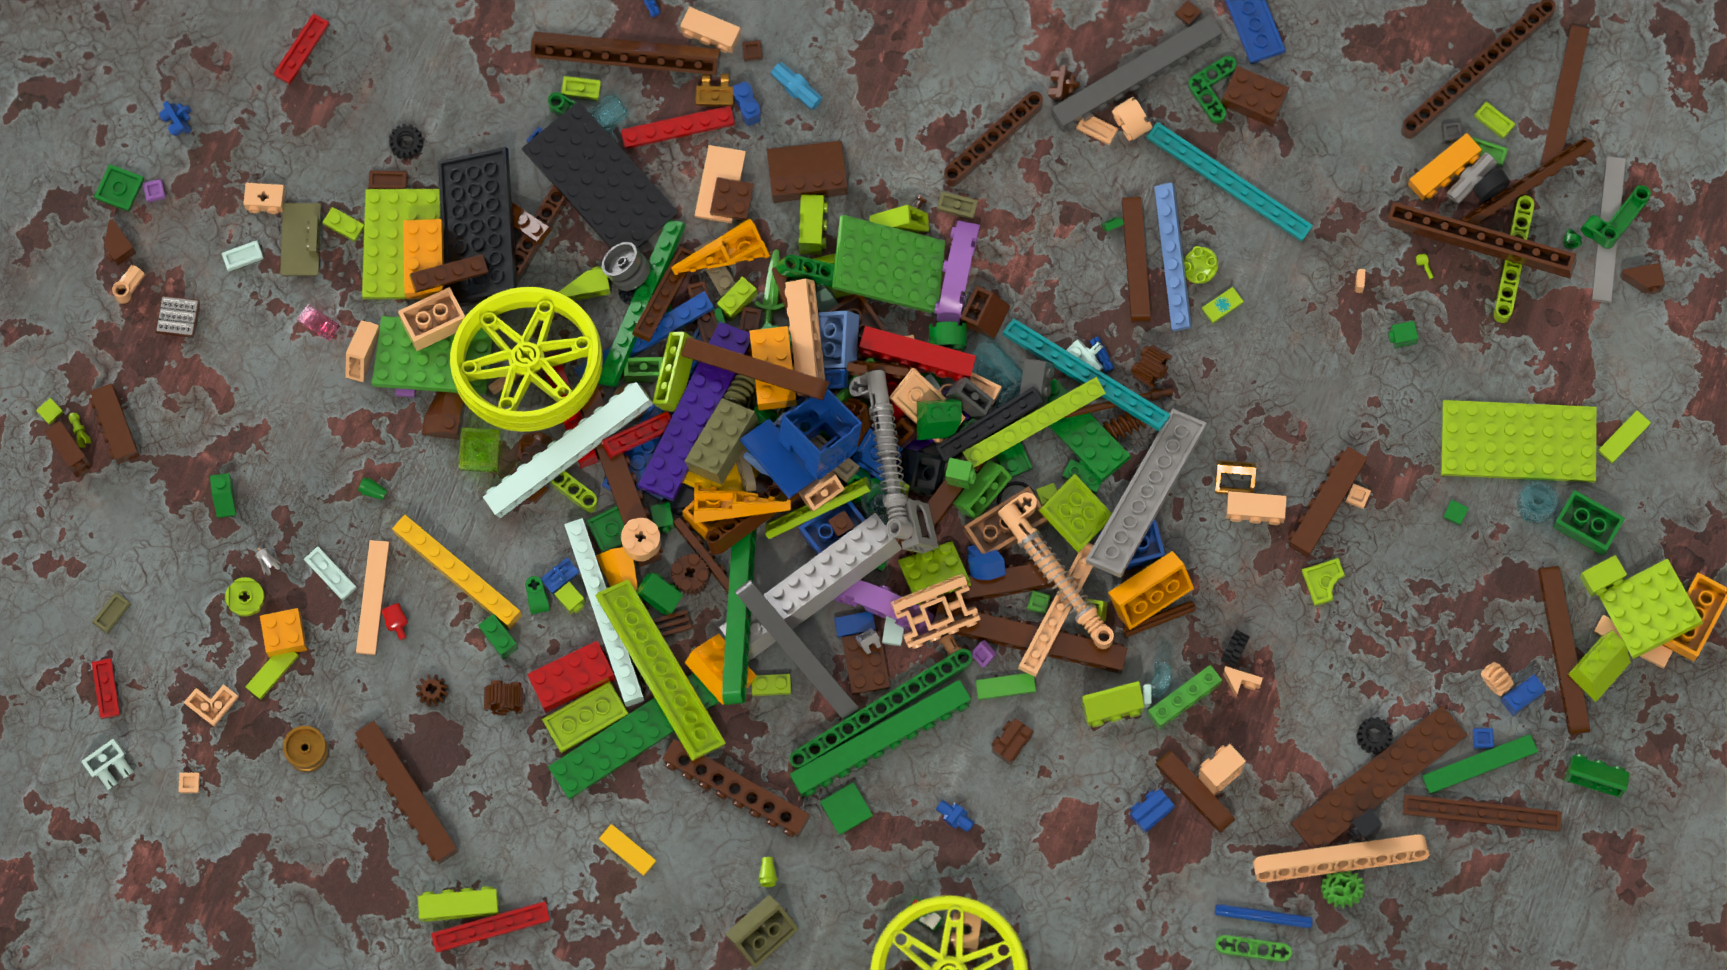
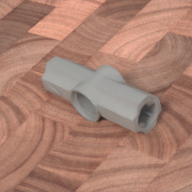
[1447,152,1497,205]

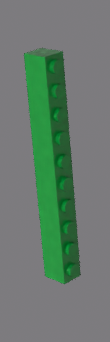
[790,679,971,798]

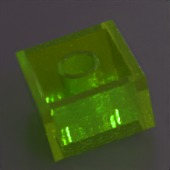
[458,428,502,473]

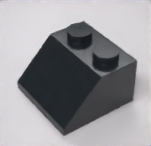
[898,448,946,494]

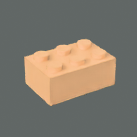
[398,287,465,351]
[1198,744,1246,796]

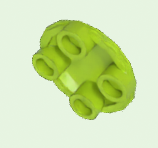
[1184,246,1218,284]

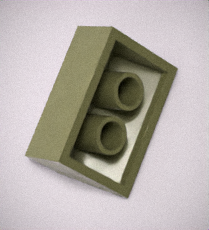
[725,895,799,968]

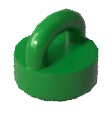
[1563,229,1582,249]

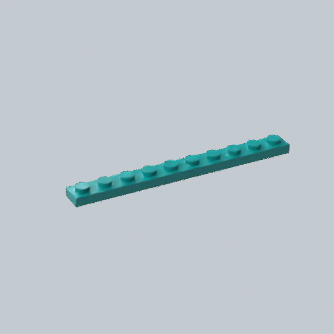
[1146,122,1313,242]
[1003,318,1170,432]

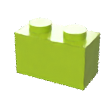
[717,277,757,322]
[1580,555,1627,597]

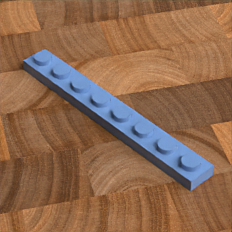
[1154,182,1192,332]

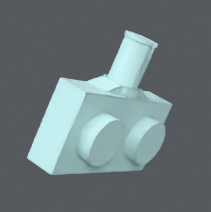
[1066,339,1104,371]

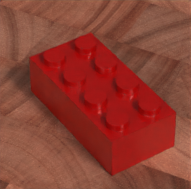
[527,641,615,713]

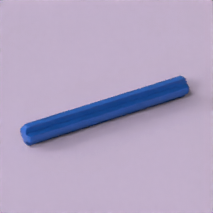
[1215,904,1313,928]

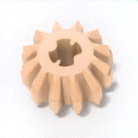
[1481,662,1514,696]

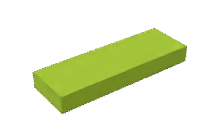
[1598,410,1651,464]
[246,652,299,700]

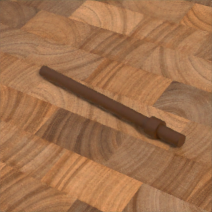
[1065,387,1173,418]

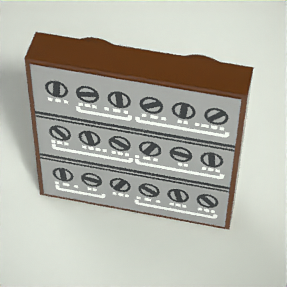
[155,296,200,338]

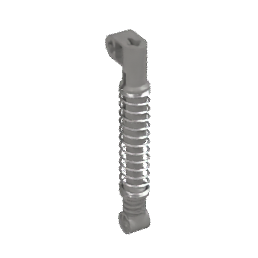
[849,370,913,540]

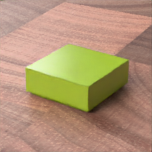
[36,398,64,425]

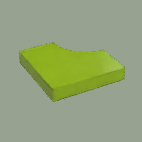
[1302,558,1345,607]

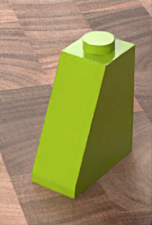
[870,205,929,233]

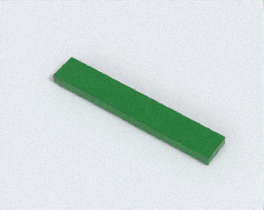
[1422,734,1538,795]

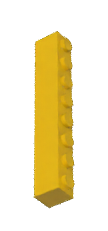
[392,515,522,630]

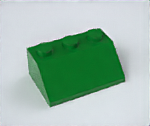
[1564,754,1630,798]

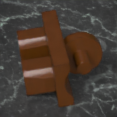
[1048,65,1080,102]

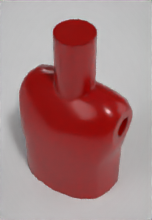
[381,603,408,640]

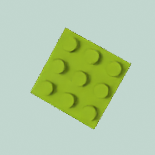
[1039,474,1112,552]
[898,541,971,604]

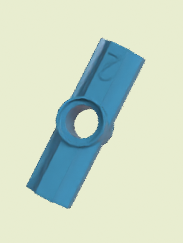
[771,62,823,110]

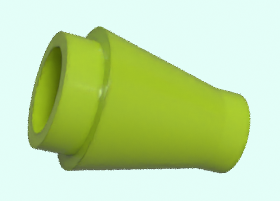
[758,857,778,887]

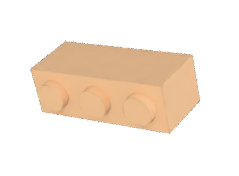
[680,7,741,53]
[1226,491,1286,525]

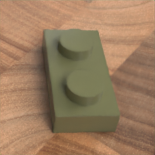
[937,191,978,220]

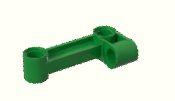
[1581,185,1651,249]

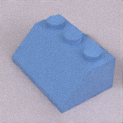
[818,311,859,372]

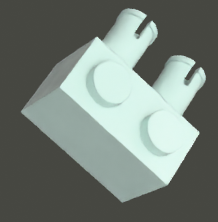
[81,738,134,790]

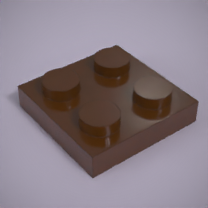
[710,177,754,221]

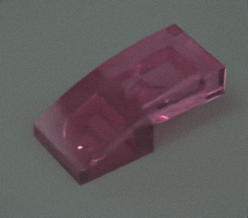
[296,305,340,341]

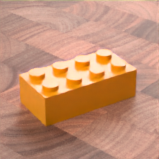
[403,219,445,300]
[749,326,797,410]
[1108,551,1194,630]
[1662,573,1727,662]

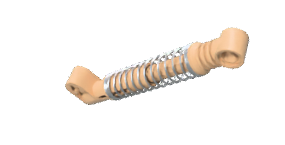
[998,493,1114,649]

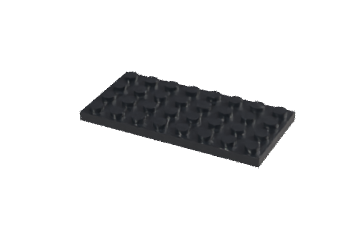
[522,101,679,249]
[438,147,517,304]

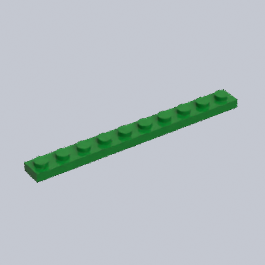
[599,220,686,387]

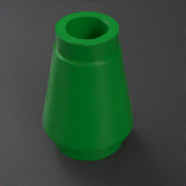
[357,477,387,500]

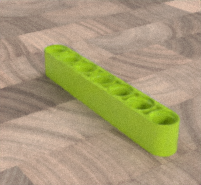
[1494,196,1534,323]

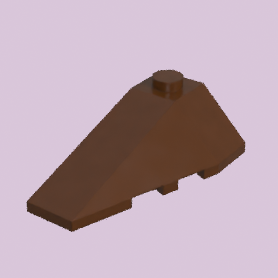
[422,391,465,440]

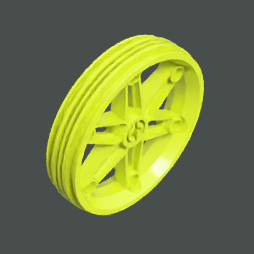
[450,287,603,432]
[871,896,1028,970]

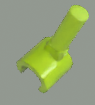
[1416,254,1434,279]

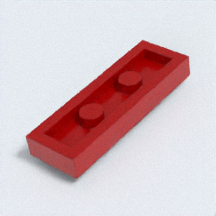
[92,658,121,719]

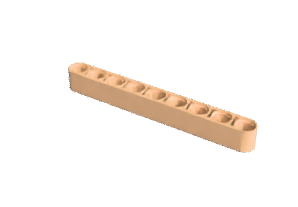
[1253,835,1430,882]

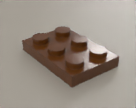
[842,631,890,695]

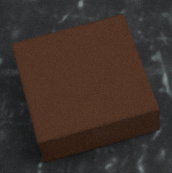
[742,40,763,62]

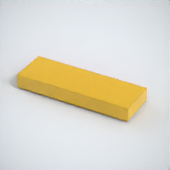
[599,824,656,876]

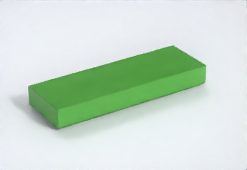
[975,673,1036,700]

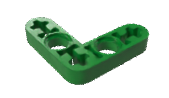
[1188,56,1237,124]

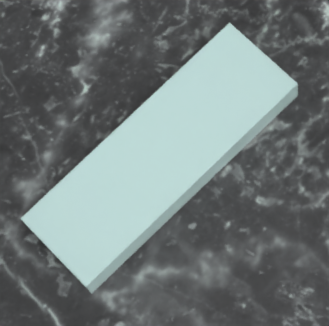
[304,547,357,601]

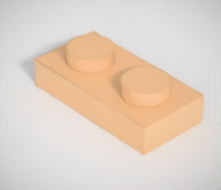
[970,372,1002,405]

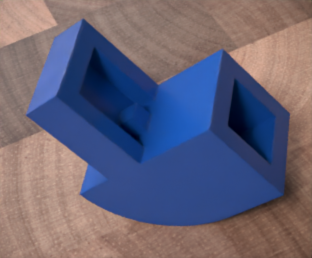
[967,545,1006,580]

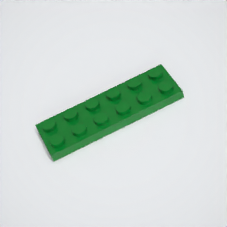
[1047,378,1131,482]

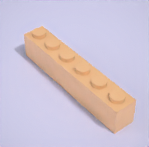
[785,279,825,397]

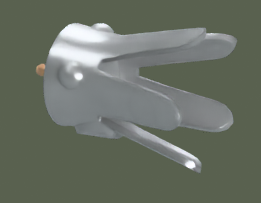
[255,548,281,576]

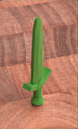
[754,249,785,328]

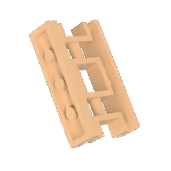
[890,574,981,649]

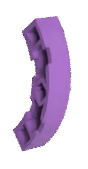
[934,221,980,325]
[833,580,935,635]

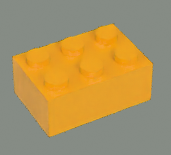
[684,633,757,705]

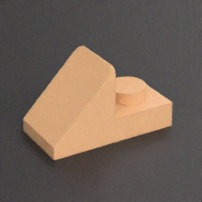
[1223,666,1263,697]

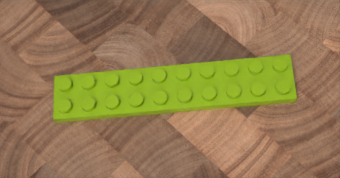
[595,579,726,761]

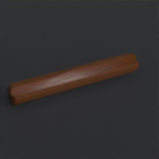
[1123,601,1196,637]

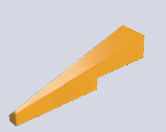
[671,219,770,275]
[694,483,791,523]
[596,547,640,598]

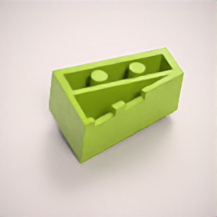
[798,195,828,255]

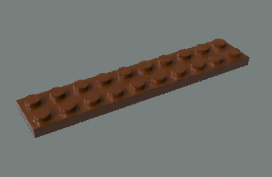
[1291,705,1467,849]

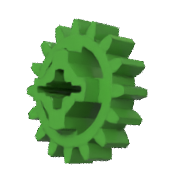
[1321,871,1364,908]

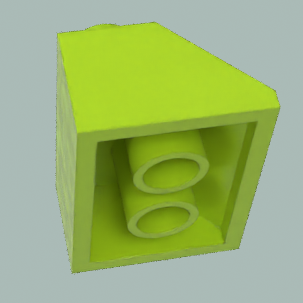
[1568,630,1631,702]
[1081,681,1144,728]

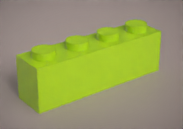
[652,332,695,412]
[418,886,499,922]

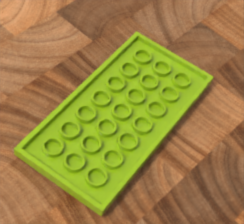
[1441,400,1597,483]

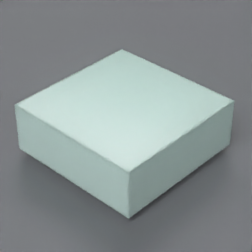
[1143,684,1151,708]

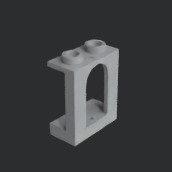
[901,498,939,554]

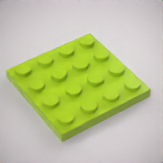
[1599,558,1703,659]

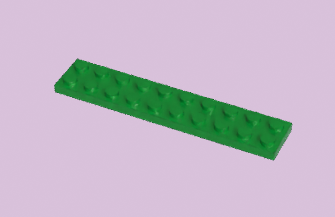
[548,673,720,800]

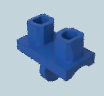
[159,101,192,136]
[540,557,580,594]

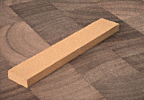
[356,540,390,655]

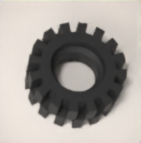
[389,124,424,160]
[1221,630,1250,668]
[1356,717,1393,754]

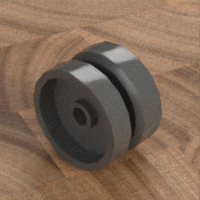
[601,242,651,291]

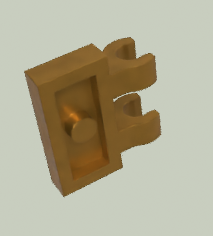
[696,74,734,107]

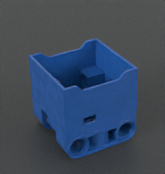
[777,388,862,480]

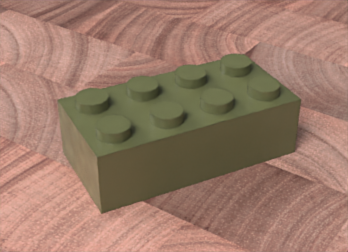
[685,398,759,485]

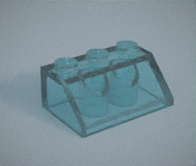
[972,338,1023,408]

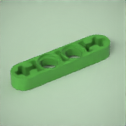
[1215,935,1292,963]

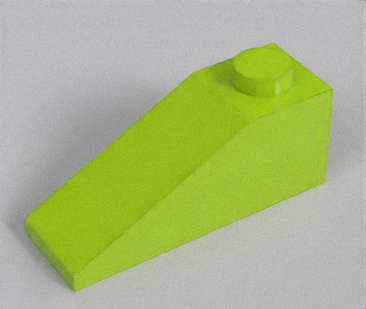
[558,267,611,301]

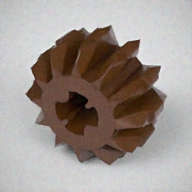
[416,674,449,707]

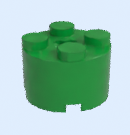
[929,322,967,352]

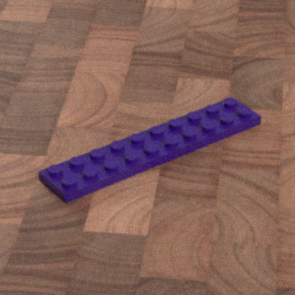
[638,322,751,501]

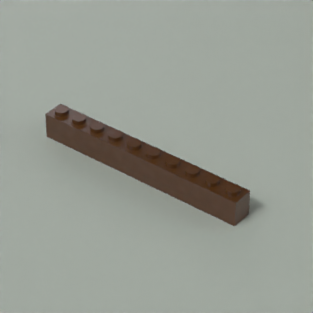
[531,31,720,75]
[1387,202,1577,279]
[581,385,663,567]
[933,602,1128,674]

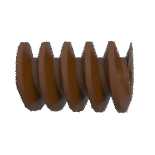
[1103,411,1146,442]

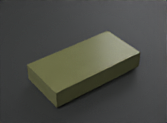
[92,592,131,634]

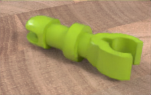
[69,413,91,448]

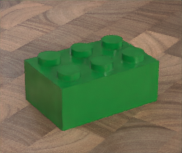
[1553,490,1625,556]

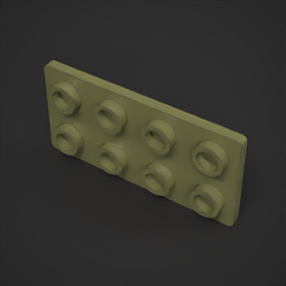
[280,203,321,276]

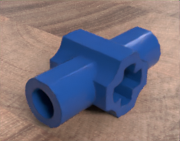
[936,800,975,833]

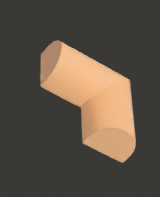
[184,684,239,727]

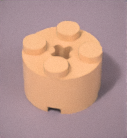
[1112,97,1152,141]
[621,518,661,561]

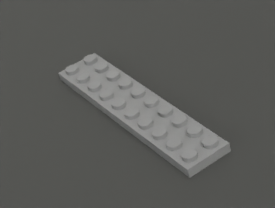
[1086,409,1207,578]

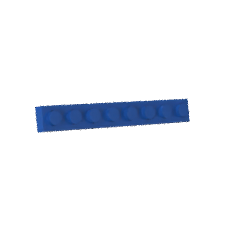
[574,291,715,380]

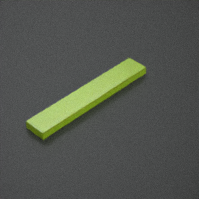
[765,477,870,539]

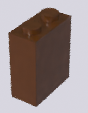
[44,421,92,477]

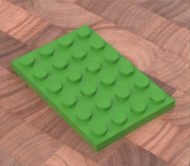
[832,215,945,314]
[372,316,493,395]

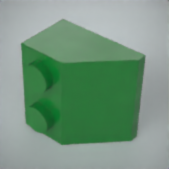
[917,399,962,440]

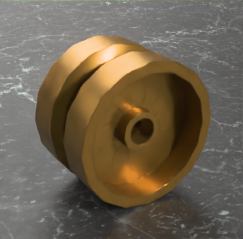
[283,726,329,773]

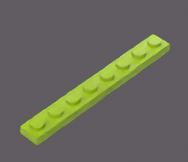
[962,377,1106,468]

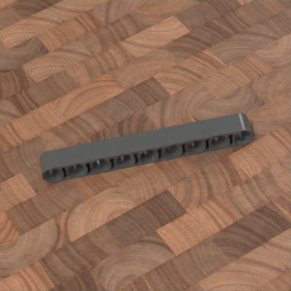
[735,579,860,720]

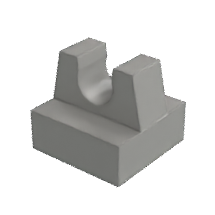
[855,628,881,654]

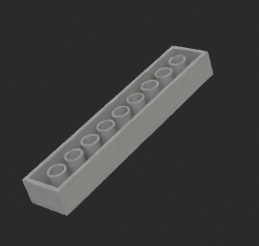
[719,513,902,662]

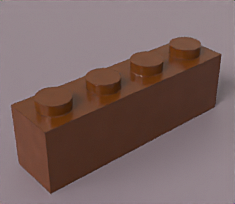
[89,383,140,465]

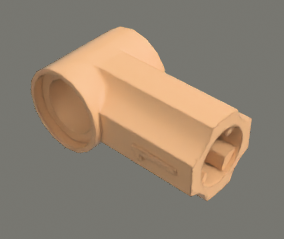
[112,265,145,304]

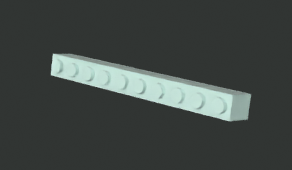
[483,382,654,518]
[564,518,644,707]

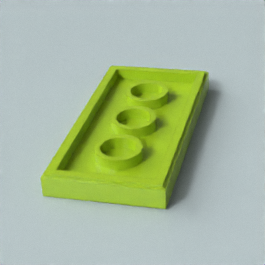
[542,681,629,753]

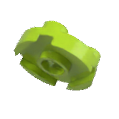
[225,577,265,617]

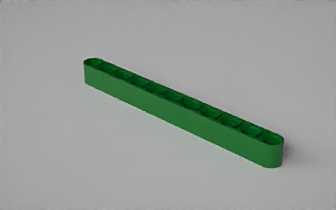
[722,529,756,705]
[790,649,972,770]

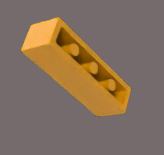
[1408,133,1482,201]

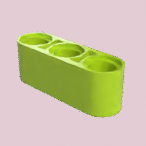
[551,471,598,513]

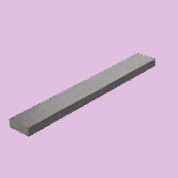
[1591,156,1626,303]

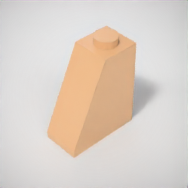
[346,320,379,382]

